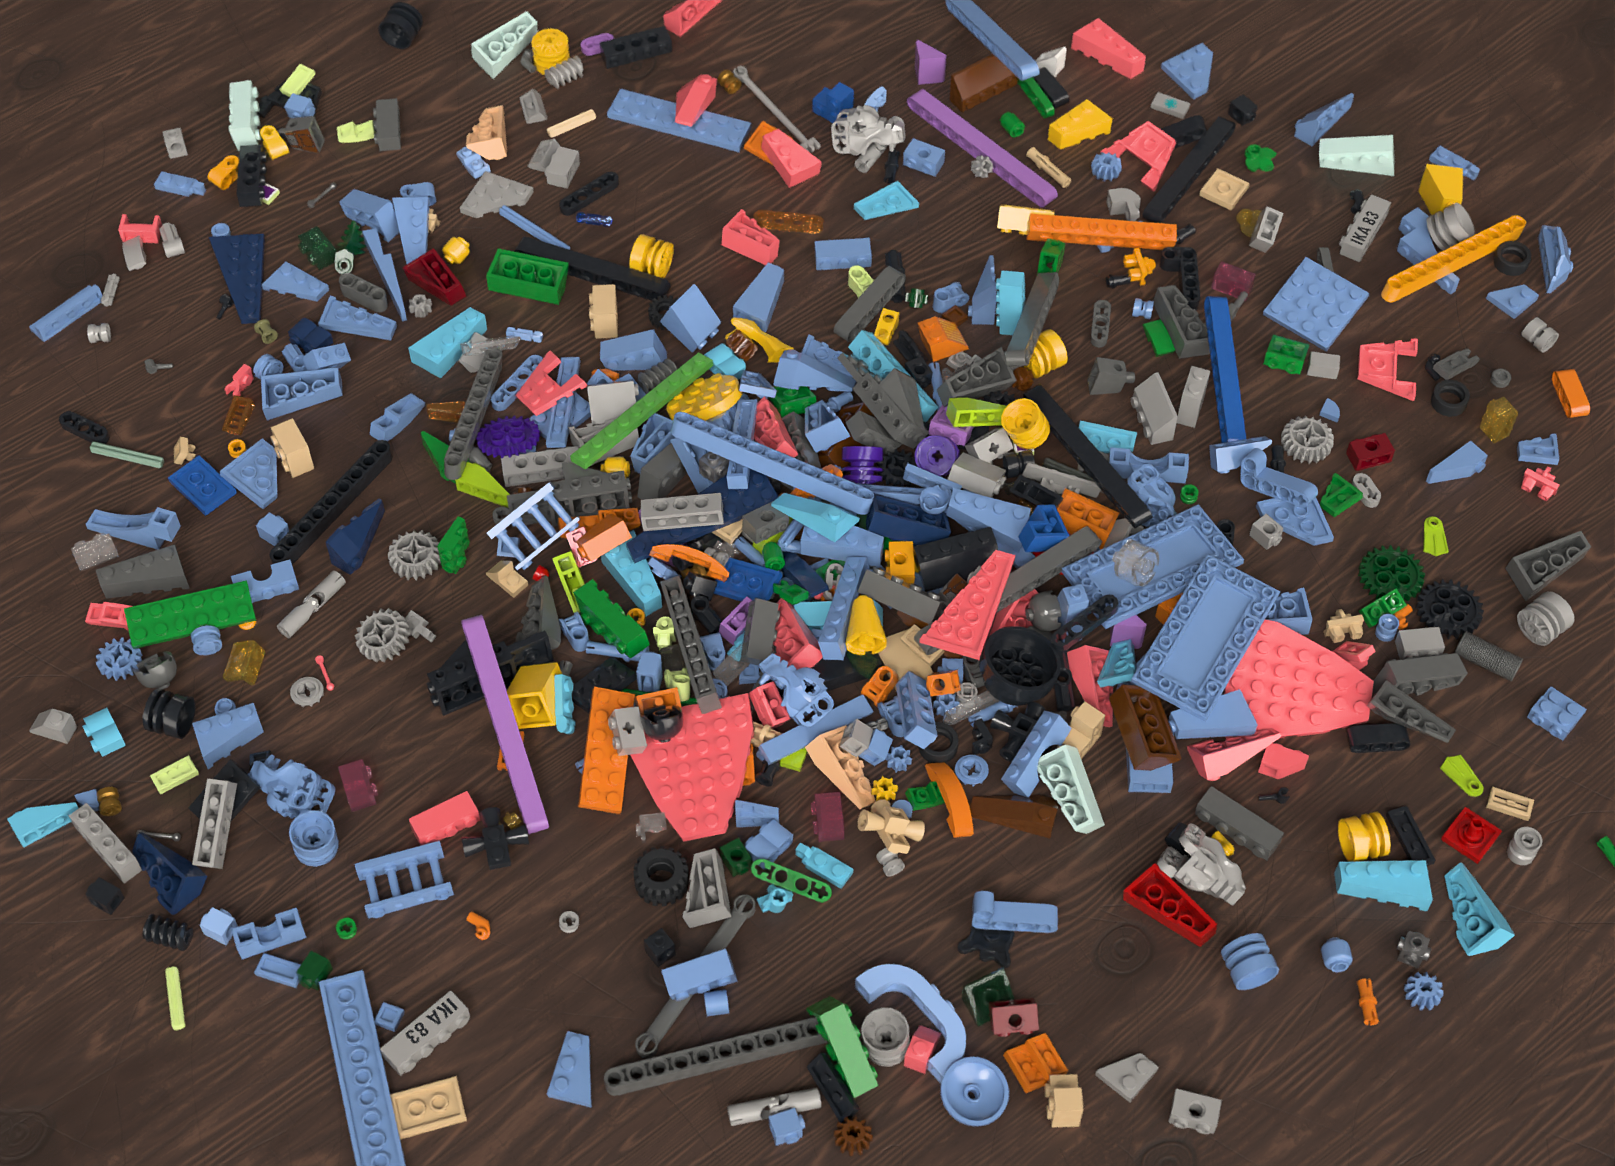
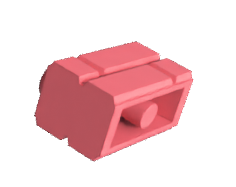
[748,681,791,729]

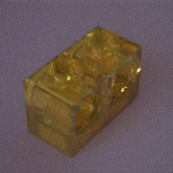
[1479,397,1519,443]

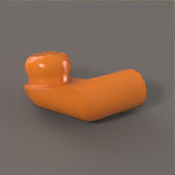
[590,368,620,381]
[467,912,491,940]

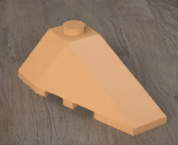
[466,105,507,160]
[805,725,876,809]

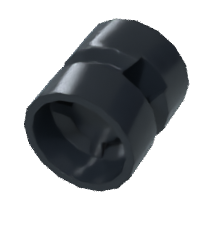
[1003,450,1035,479]

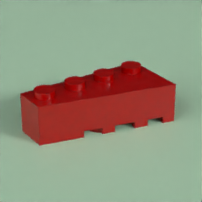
[1123,863,1217,947]

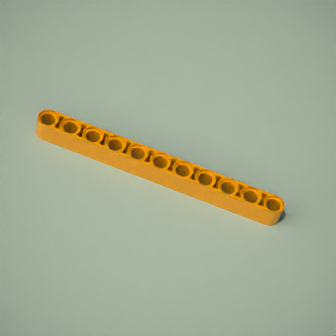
[1381,215,1526,302]

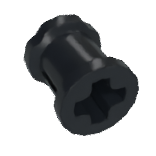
[755,759,780,787]

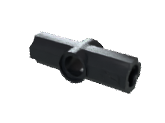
[885,250,906,303]
[672,532,723,570]
[1053,650,1075,712]

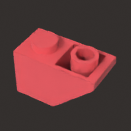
[1258,743,1309,779]

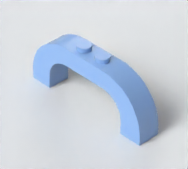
[855,964,966,1084]

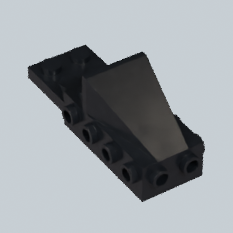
[426,630,554,716]

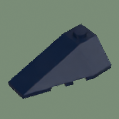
[326,499,385,575]

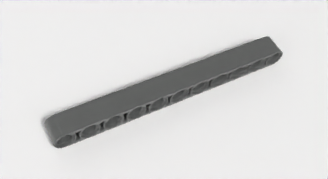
[914,526,1102,655]
[604,1017,828,1096]

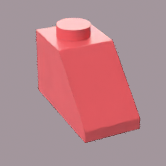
[904,1025,941,1074]

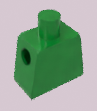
[1037,238,1065,274]

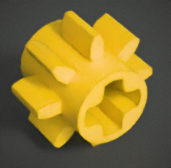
[871,776,898,801]

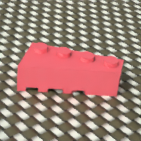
[1071,18,1146,79]
[754,396,798,458]

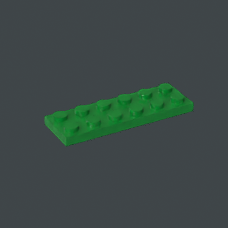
[124,581,256,649]

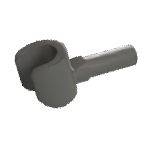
[144,359,173,374]

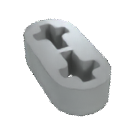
[1352,473,1381,508]
[823,563,843,601]

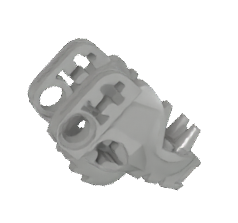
[831,105,906,156]
[1158,823,1246,905]

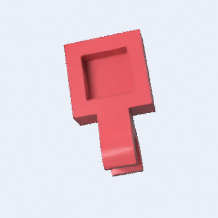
[225,364,254,399]

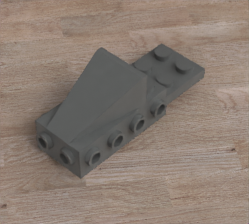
[837,353,929,449]
[507,462,632,527]

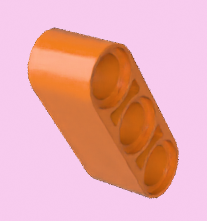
[1552,369,1590,418]

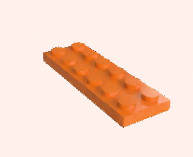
[578,687,635,814]

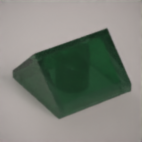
[961,967,1015,1026]

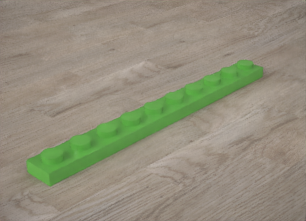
[570,352,713,470]

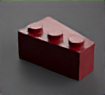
[402,248,466,306]

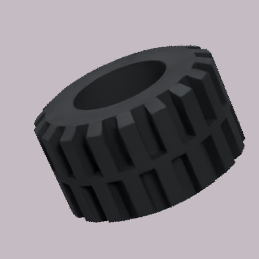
[633,846,689,907]

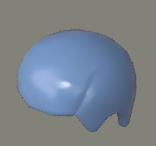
[918,485,951,514]

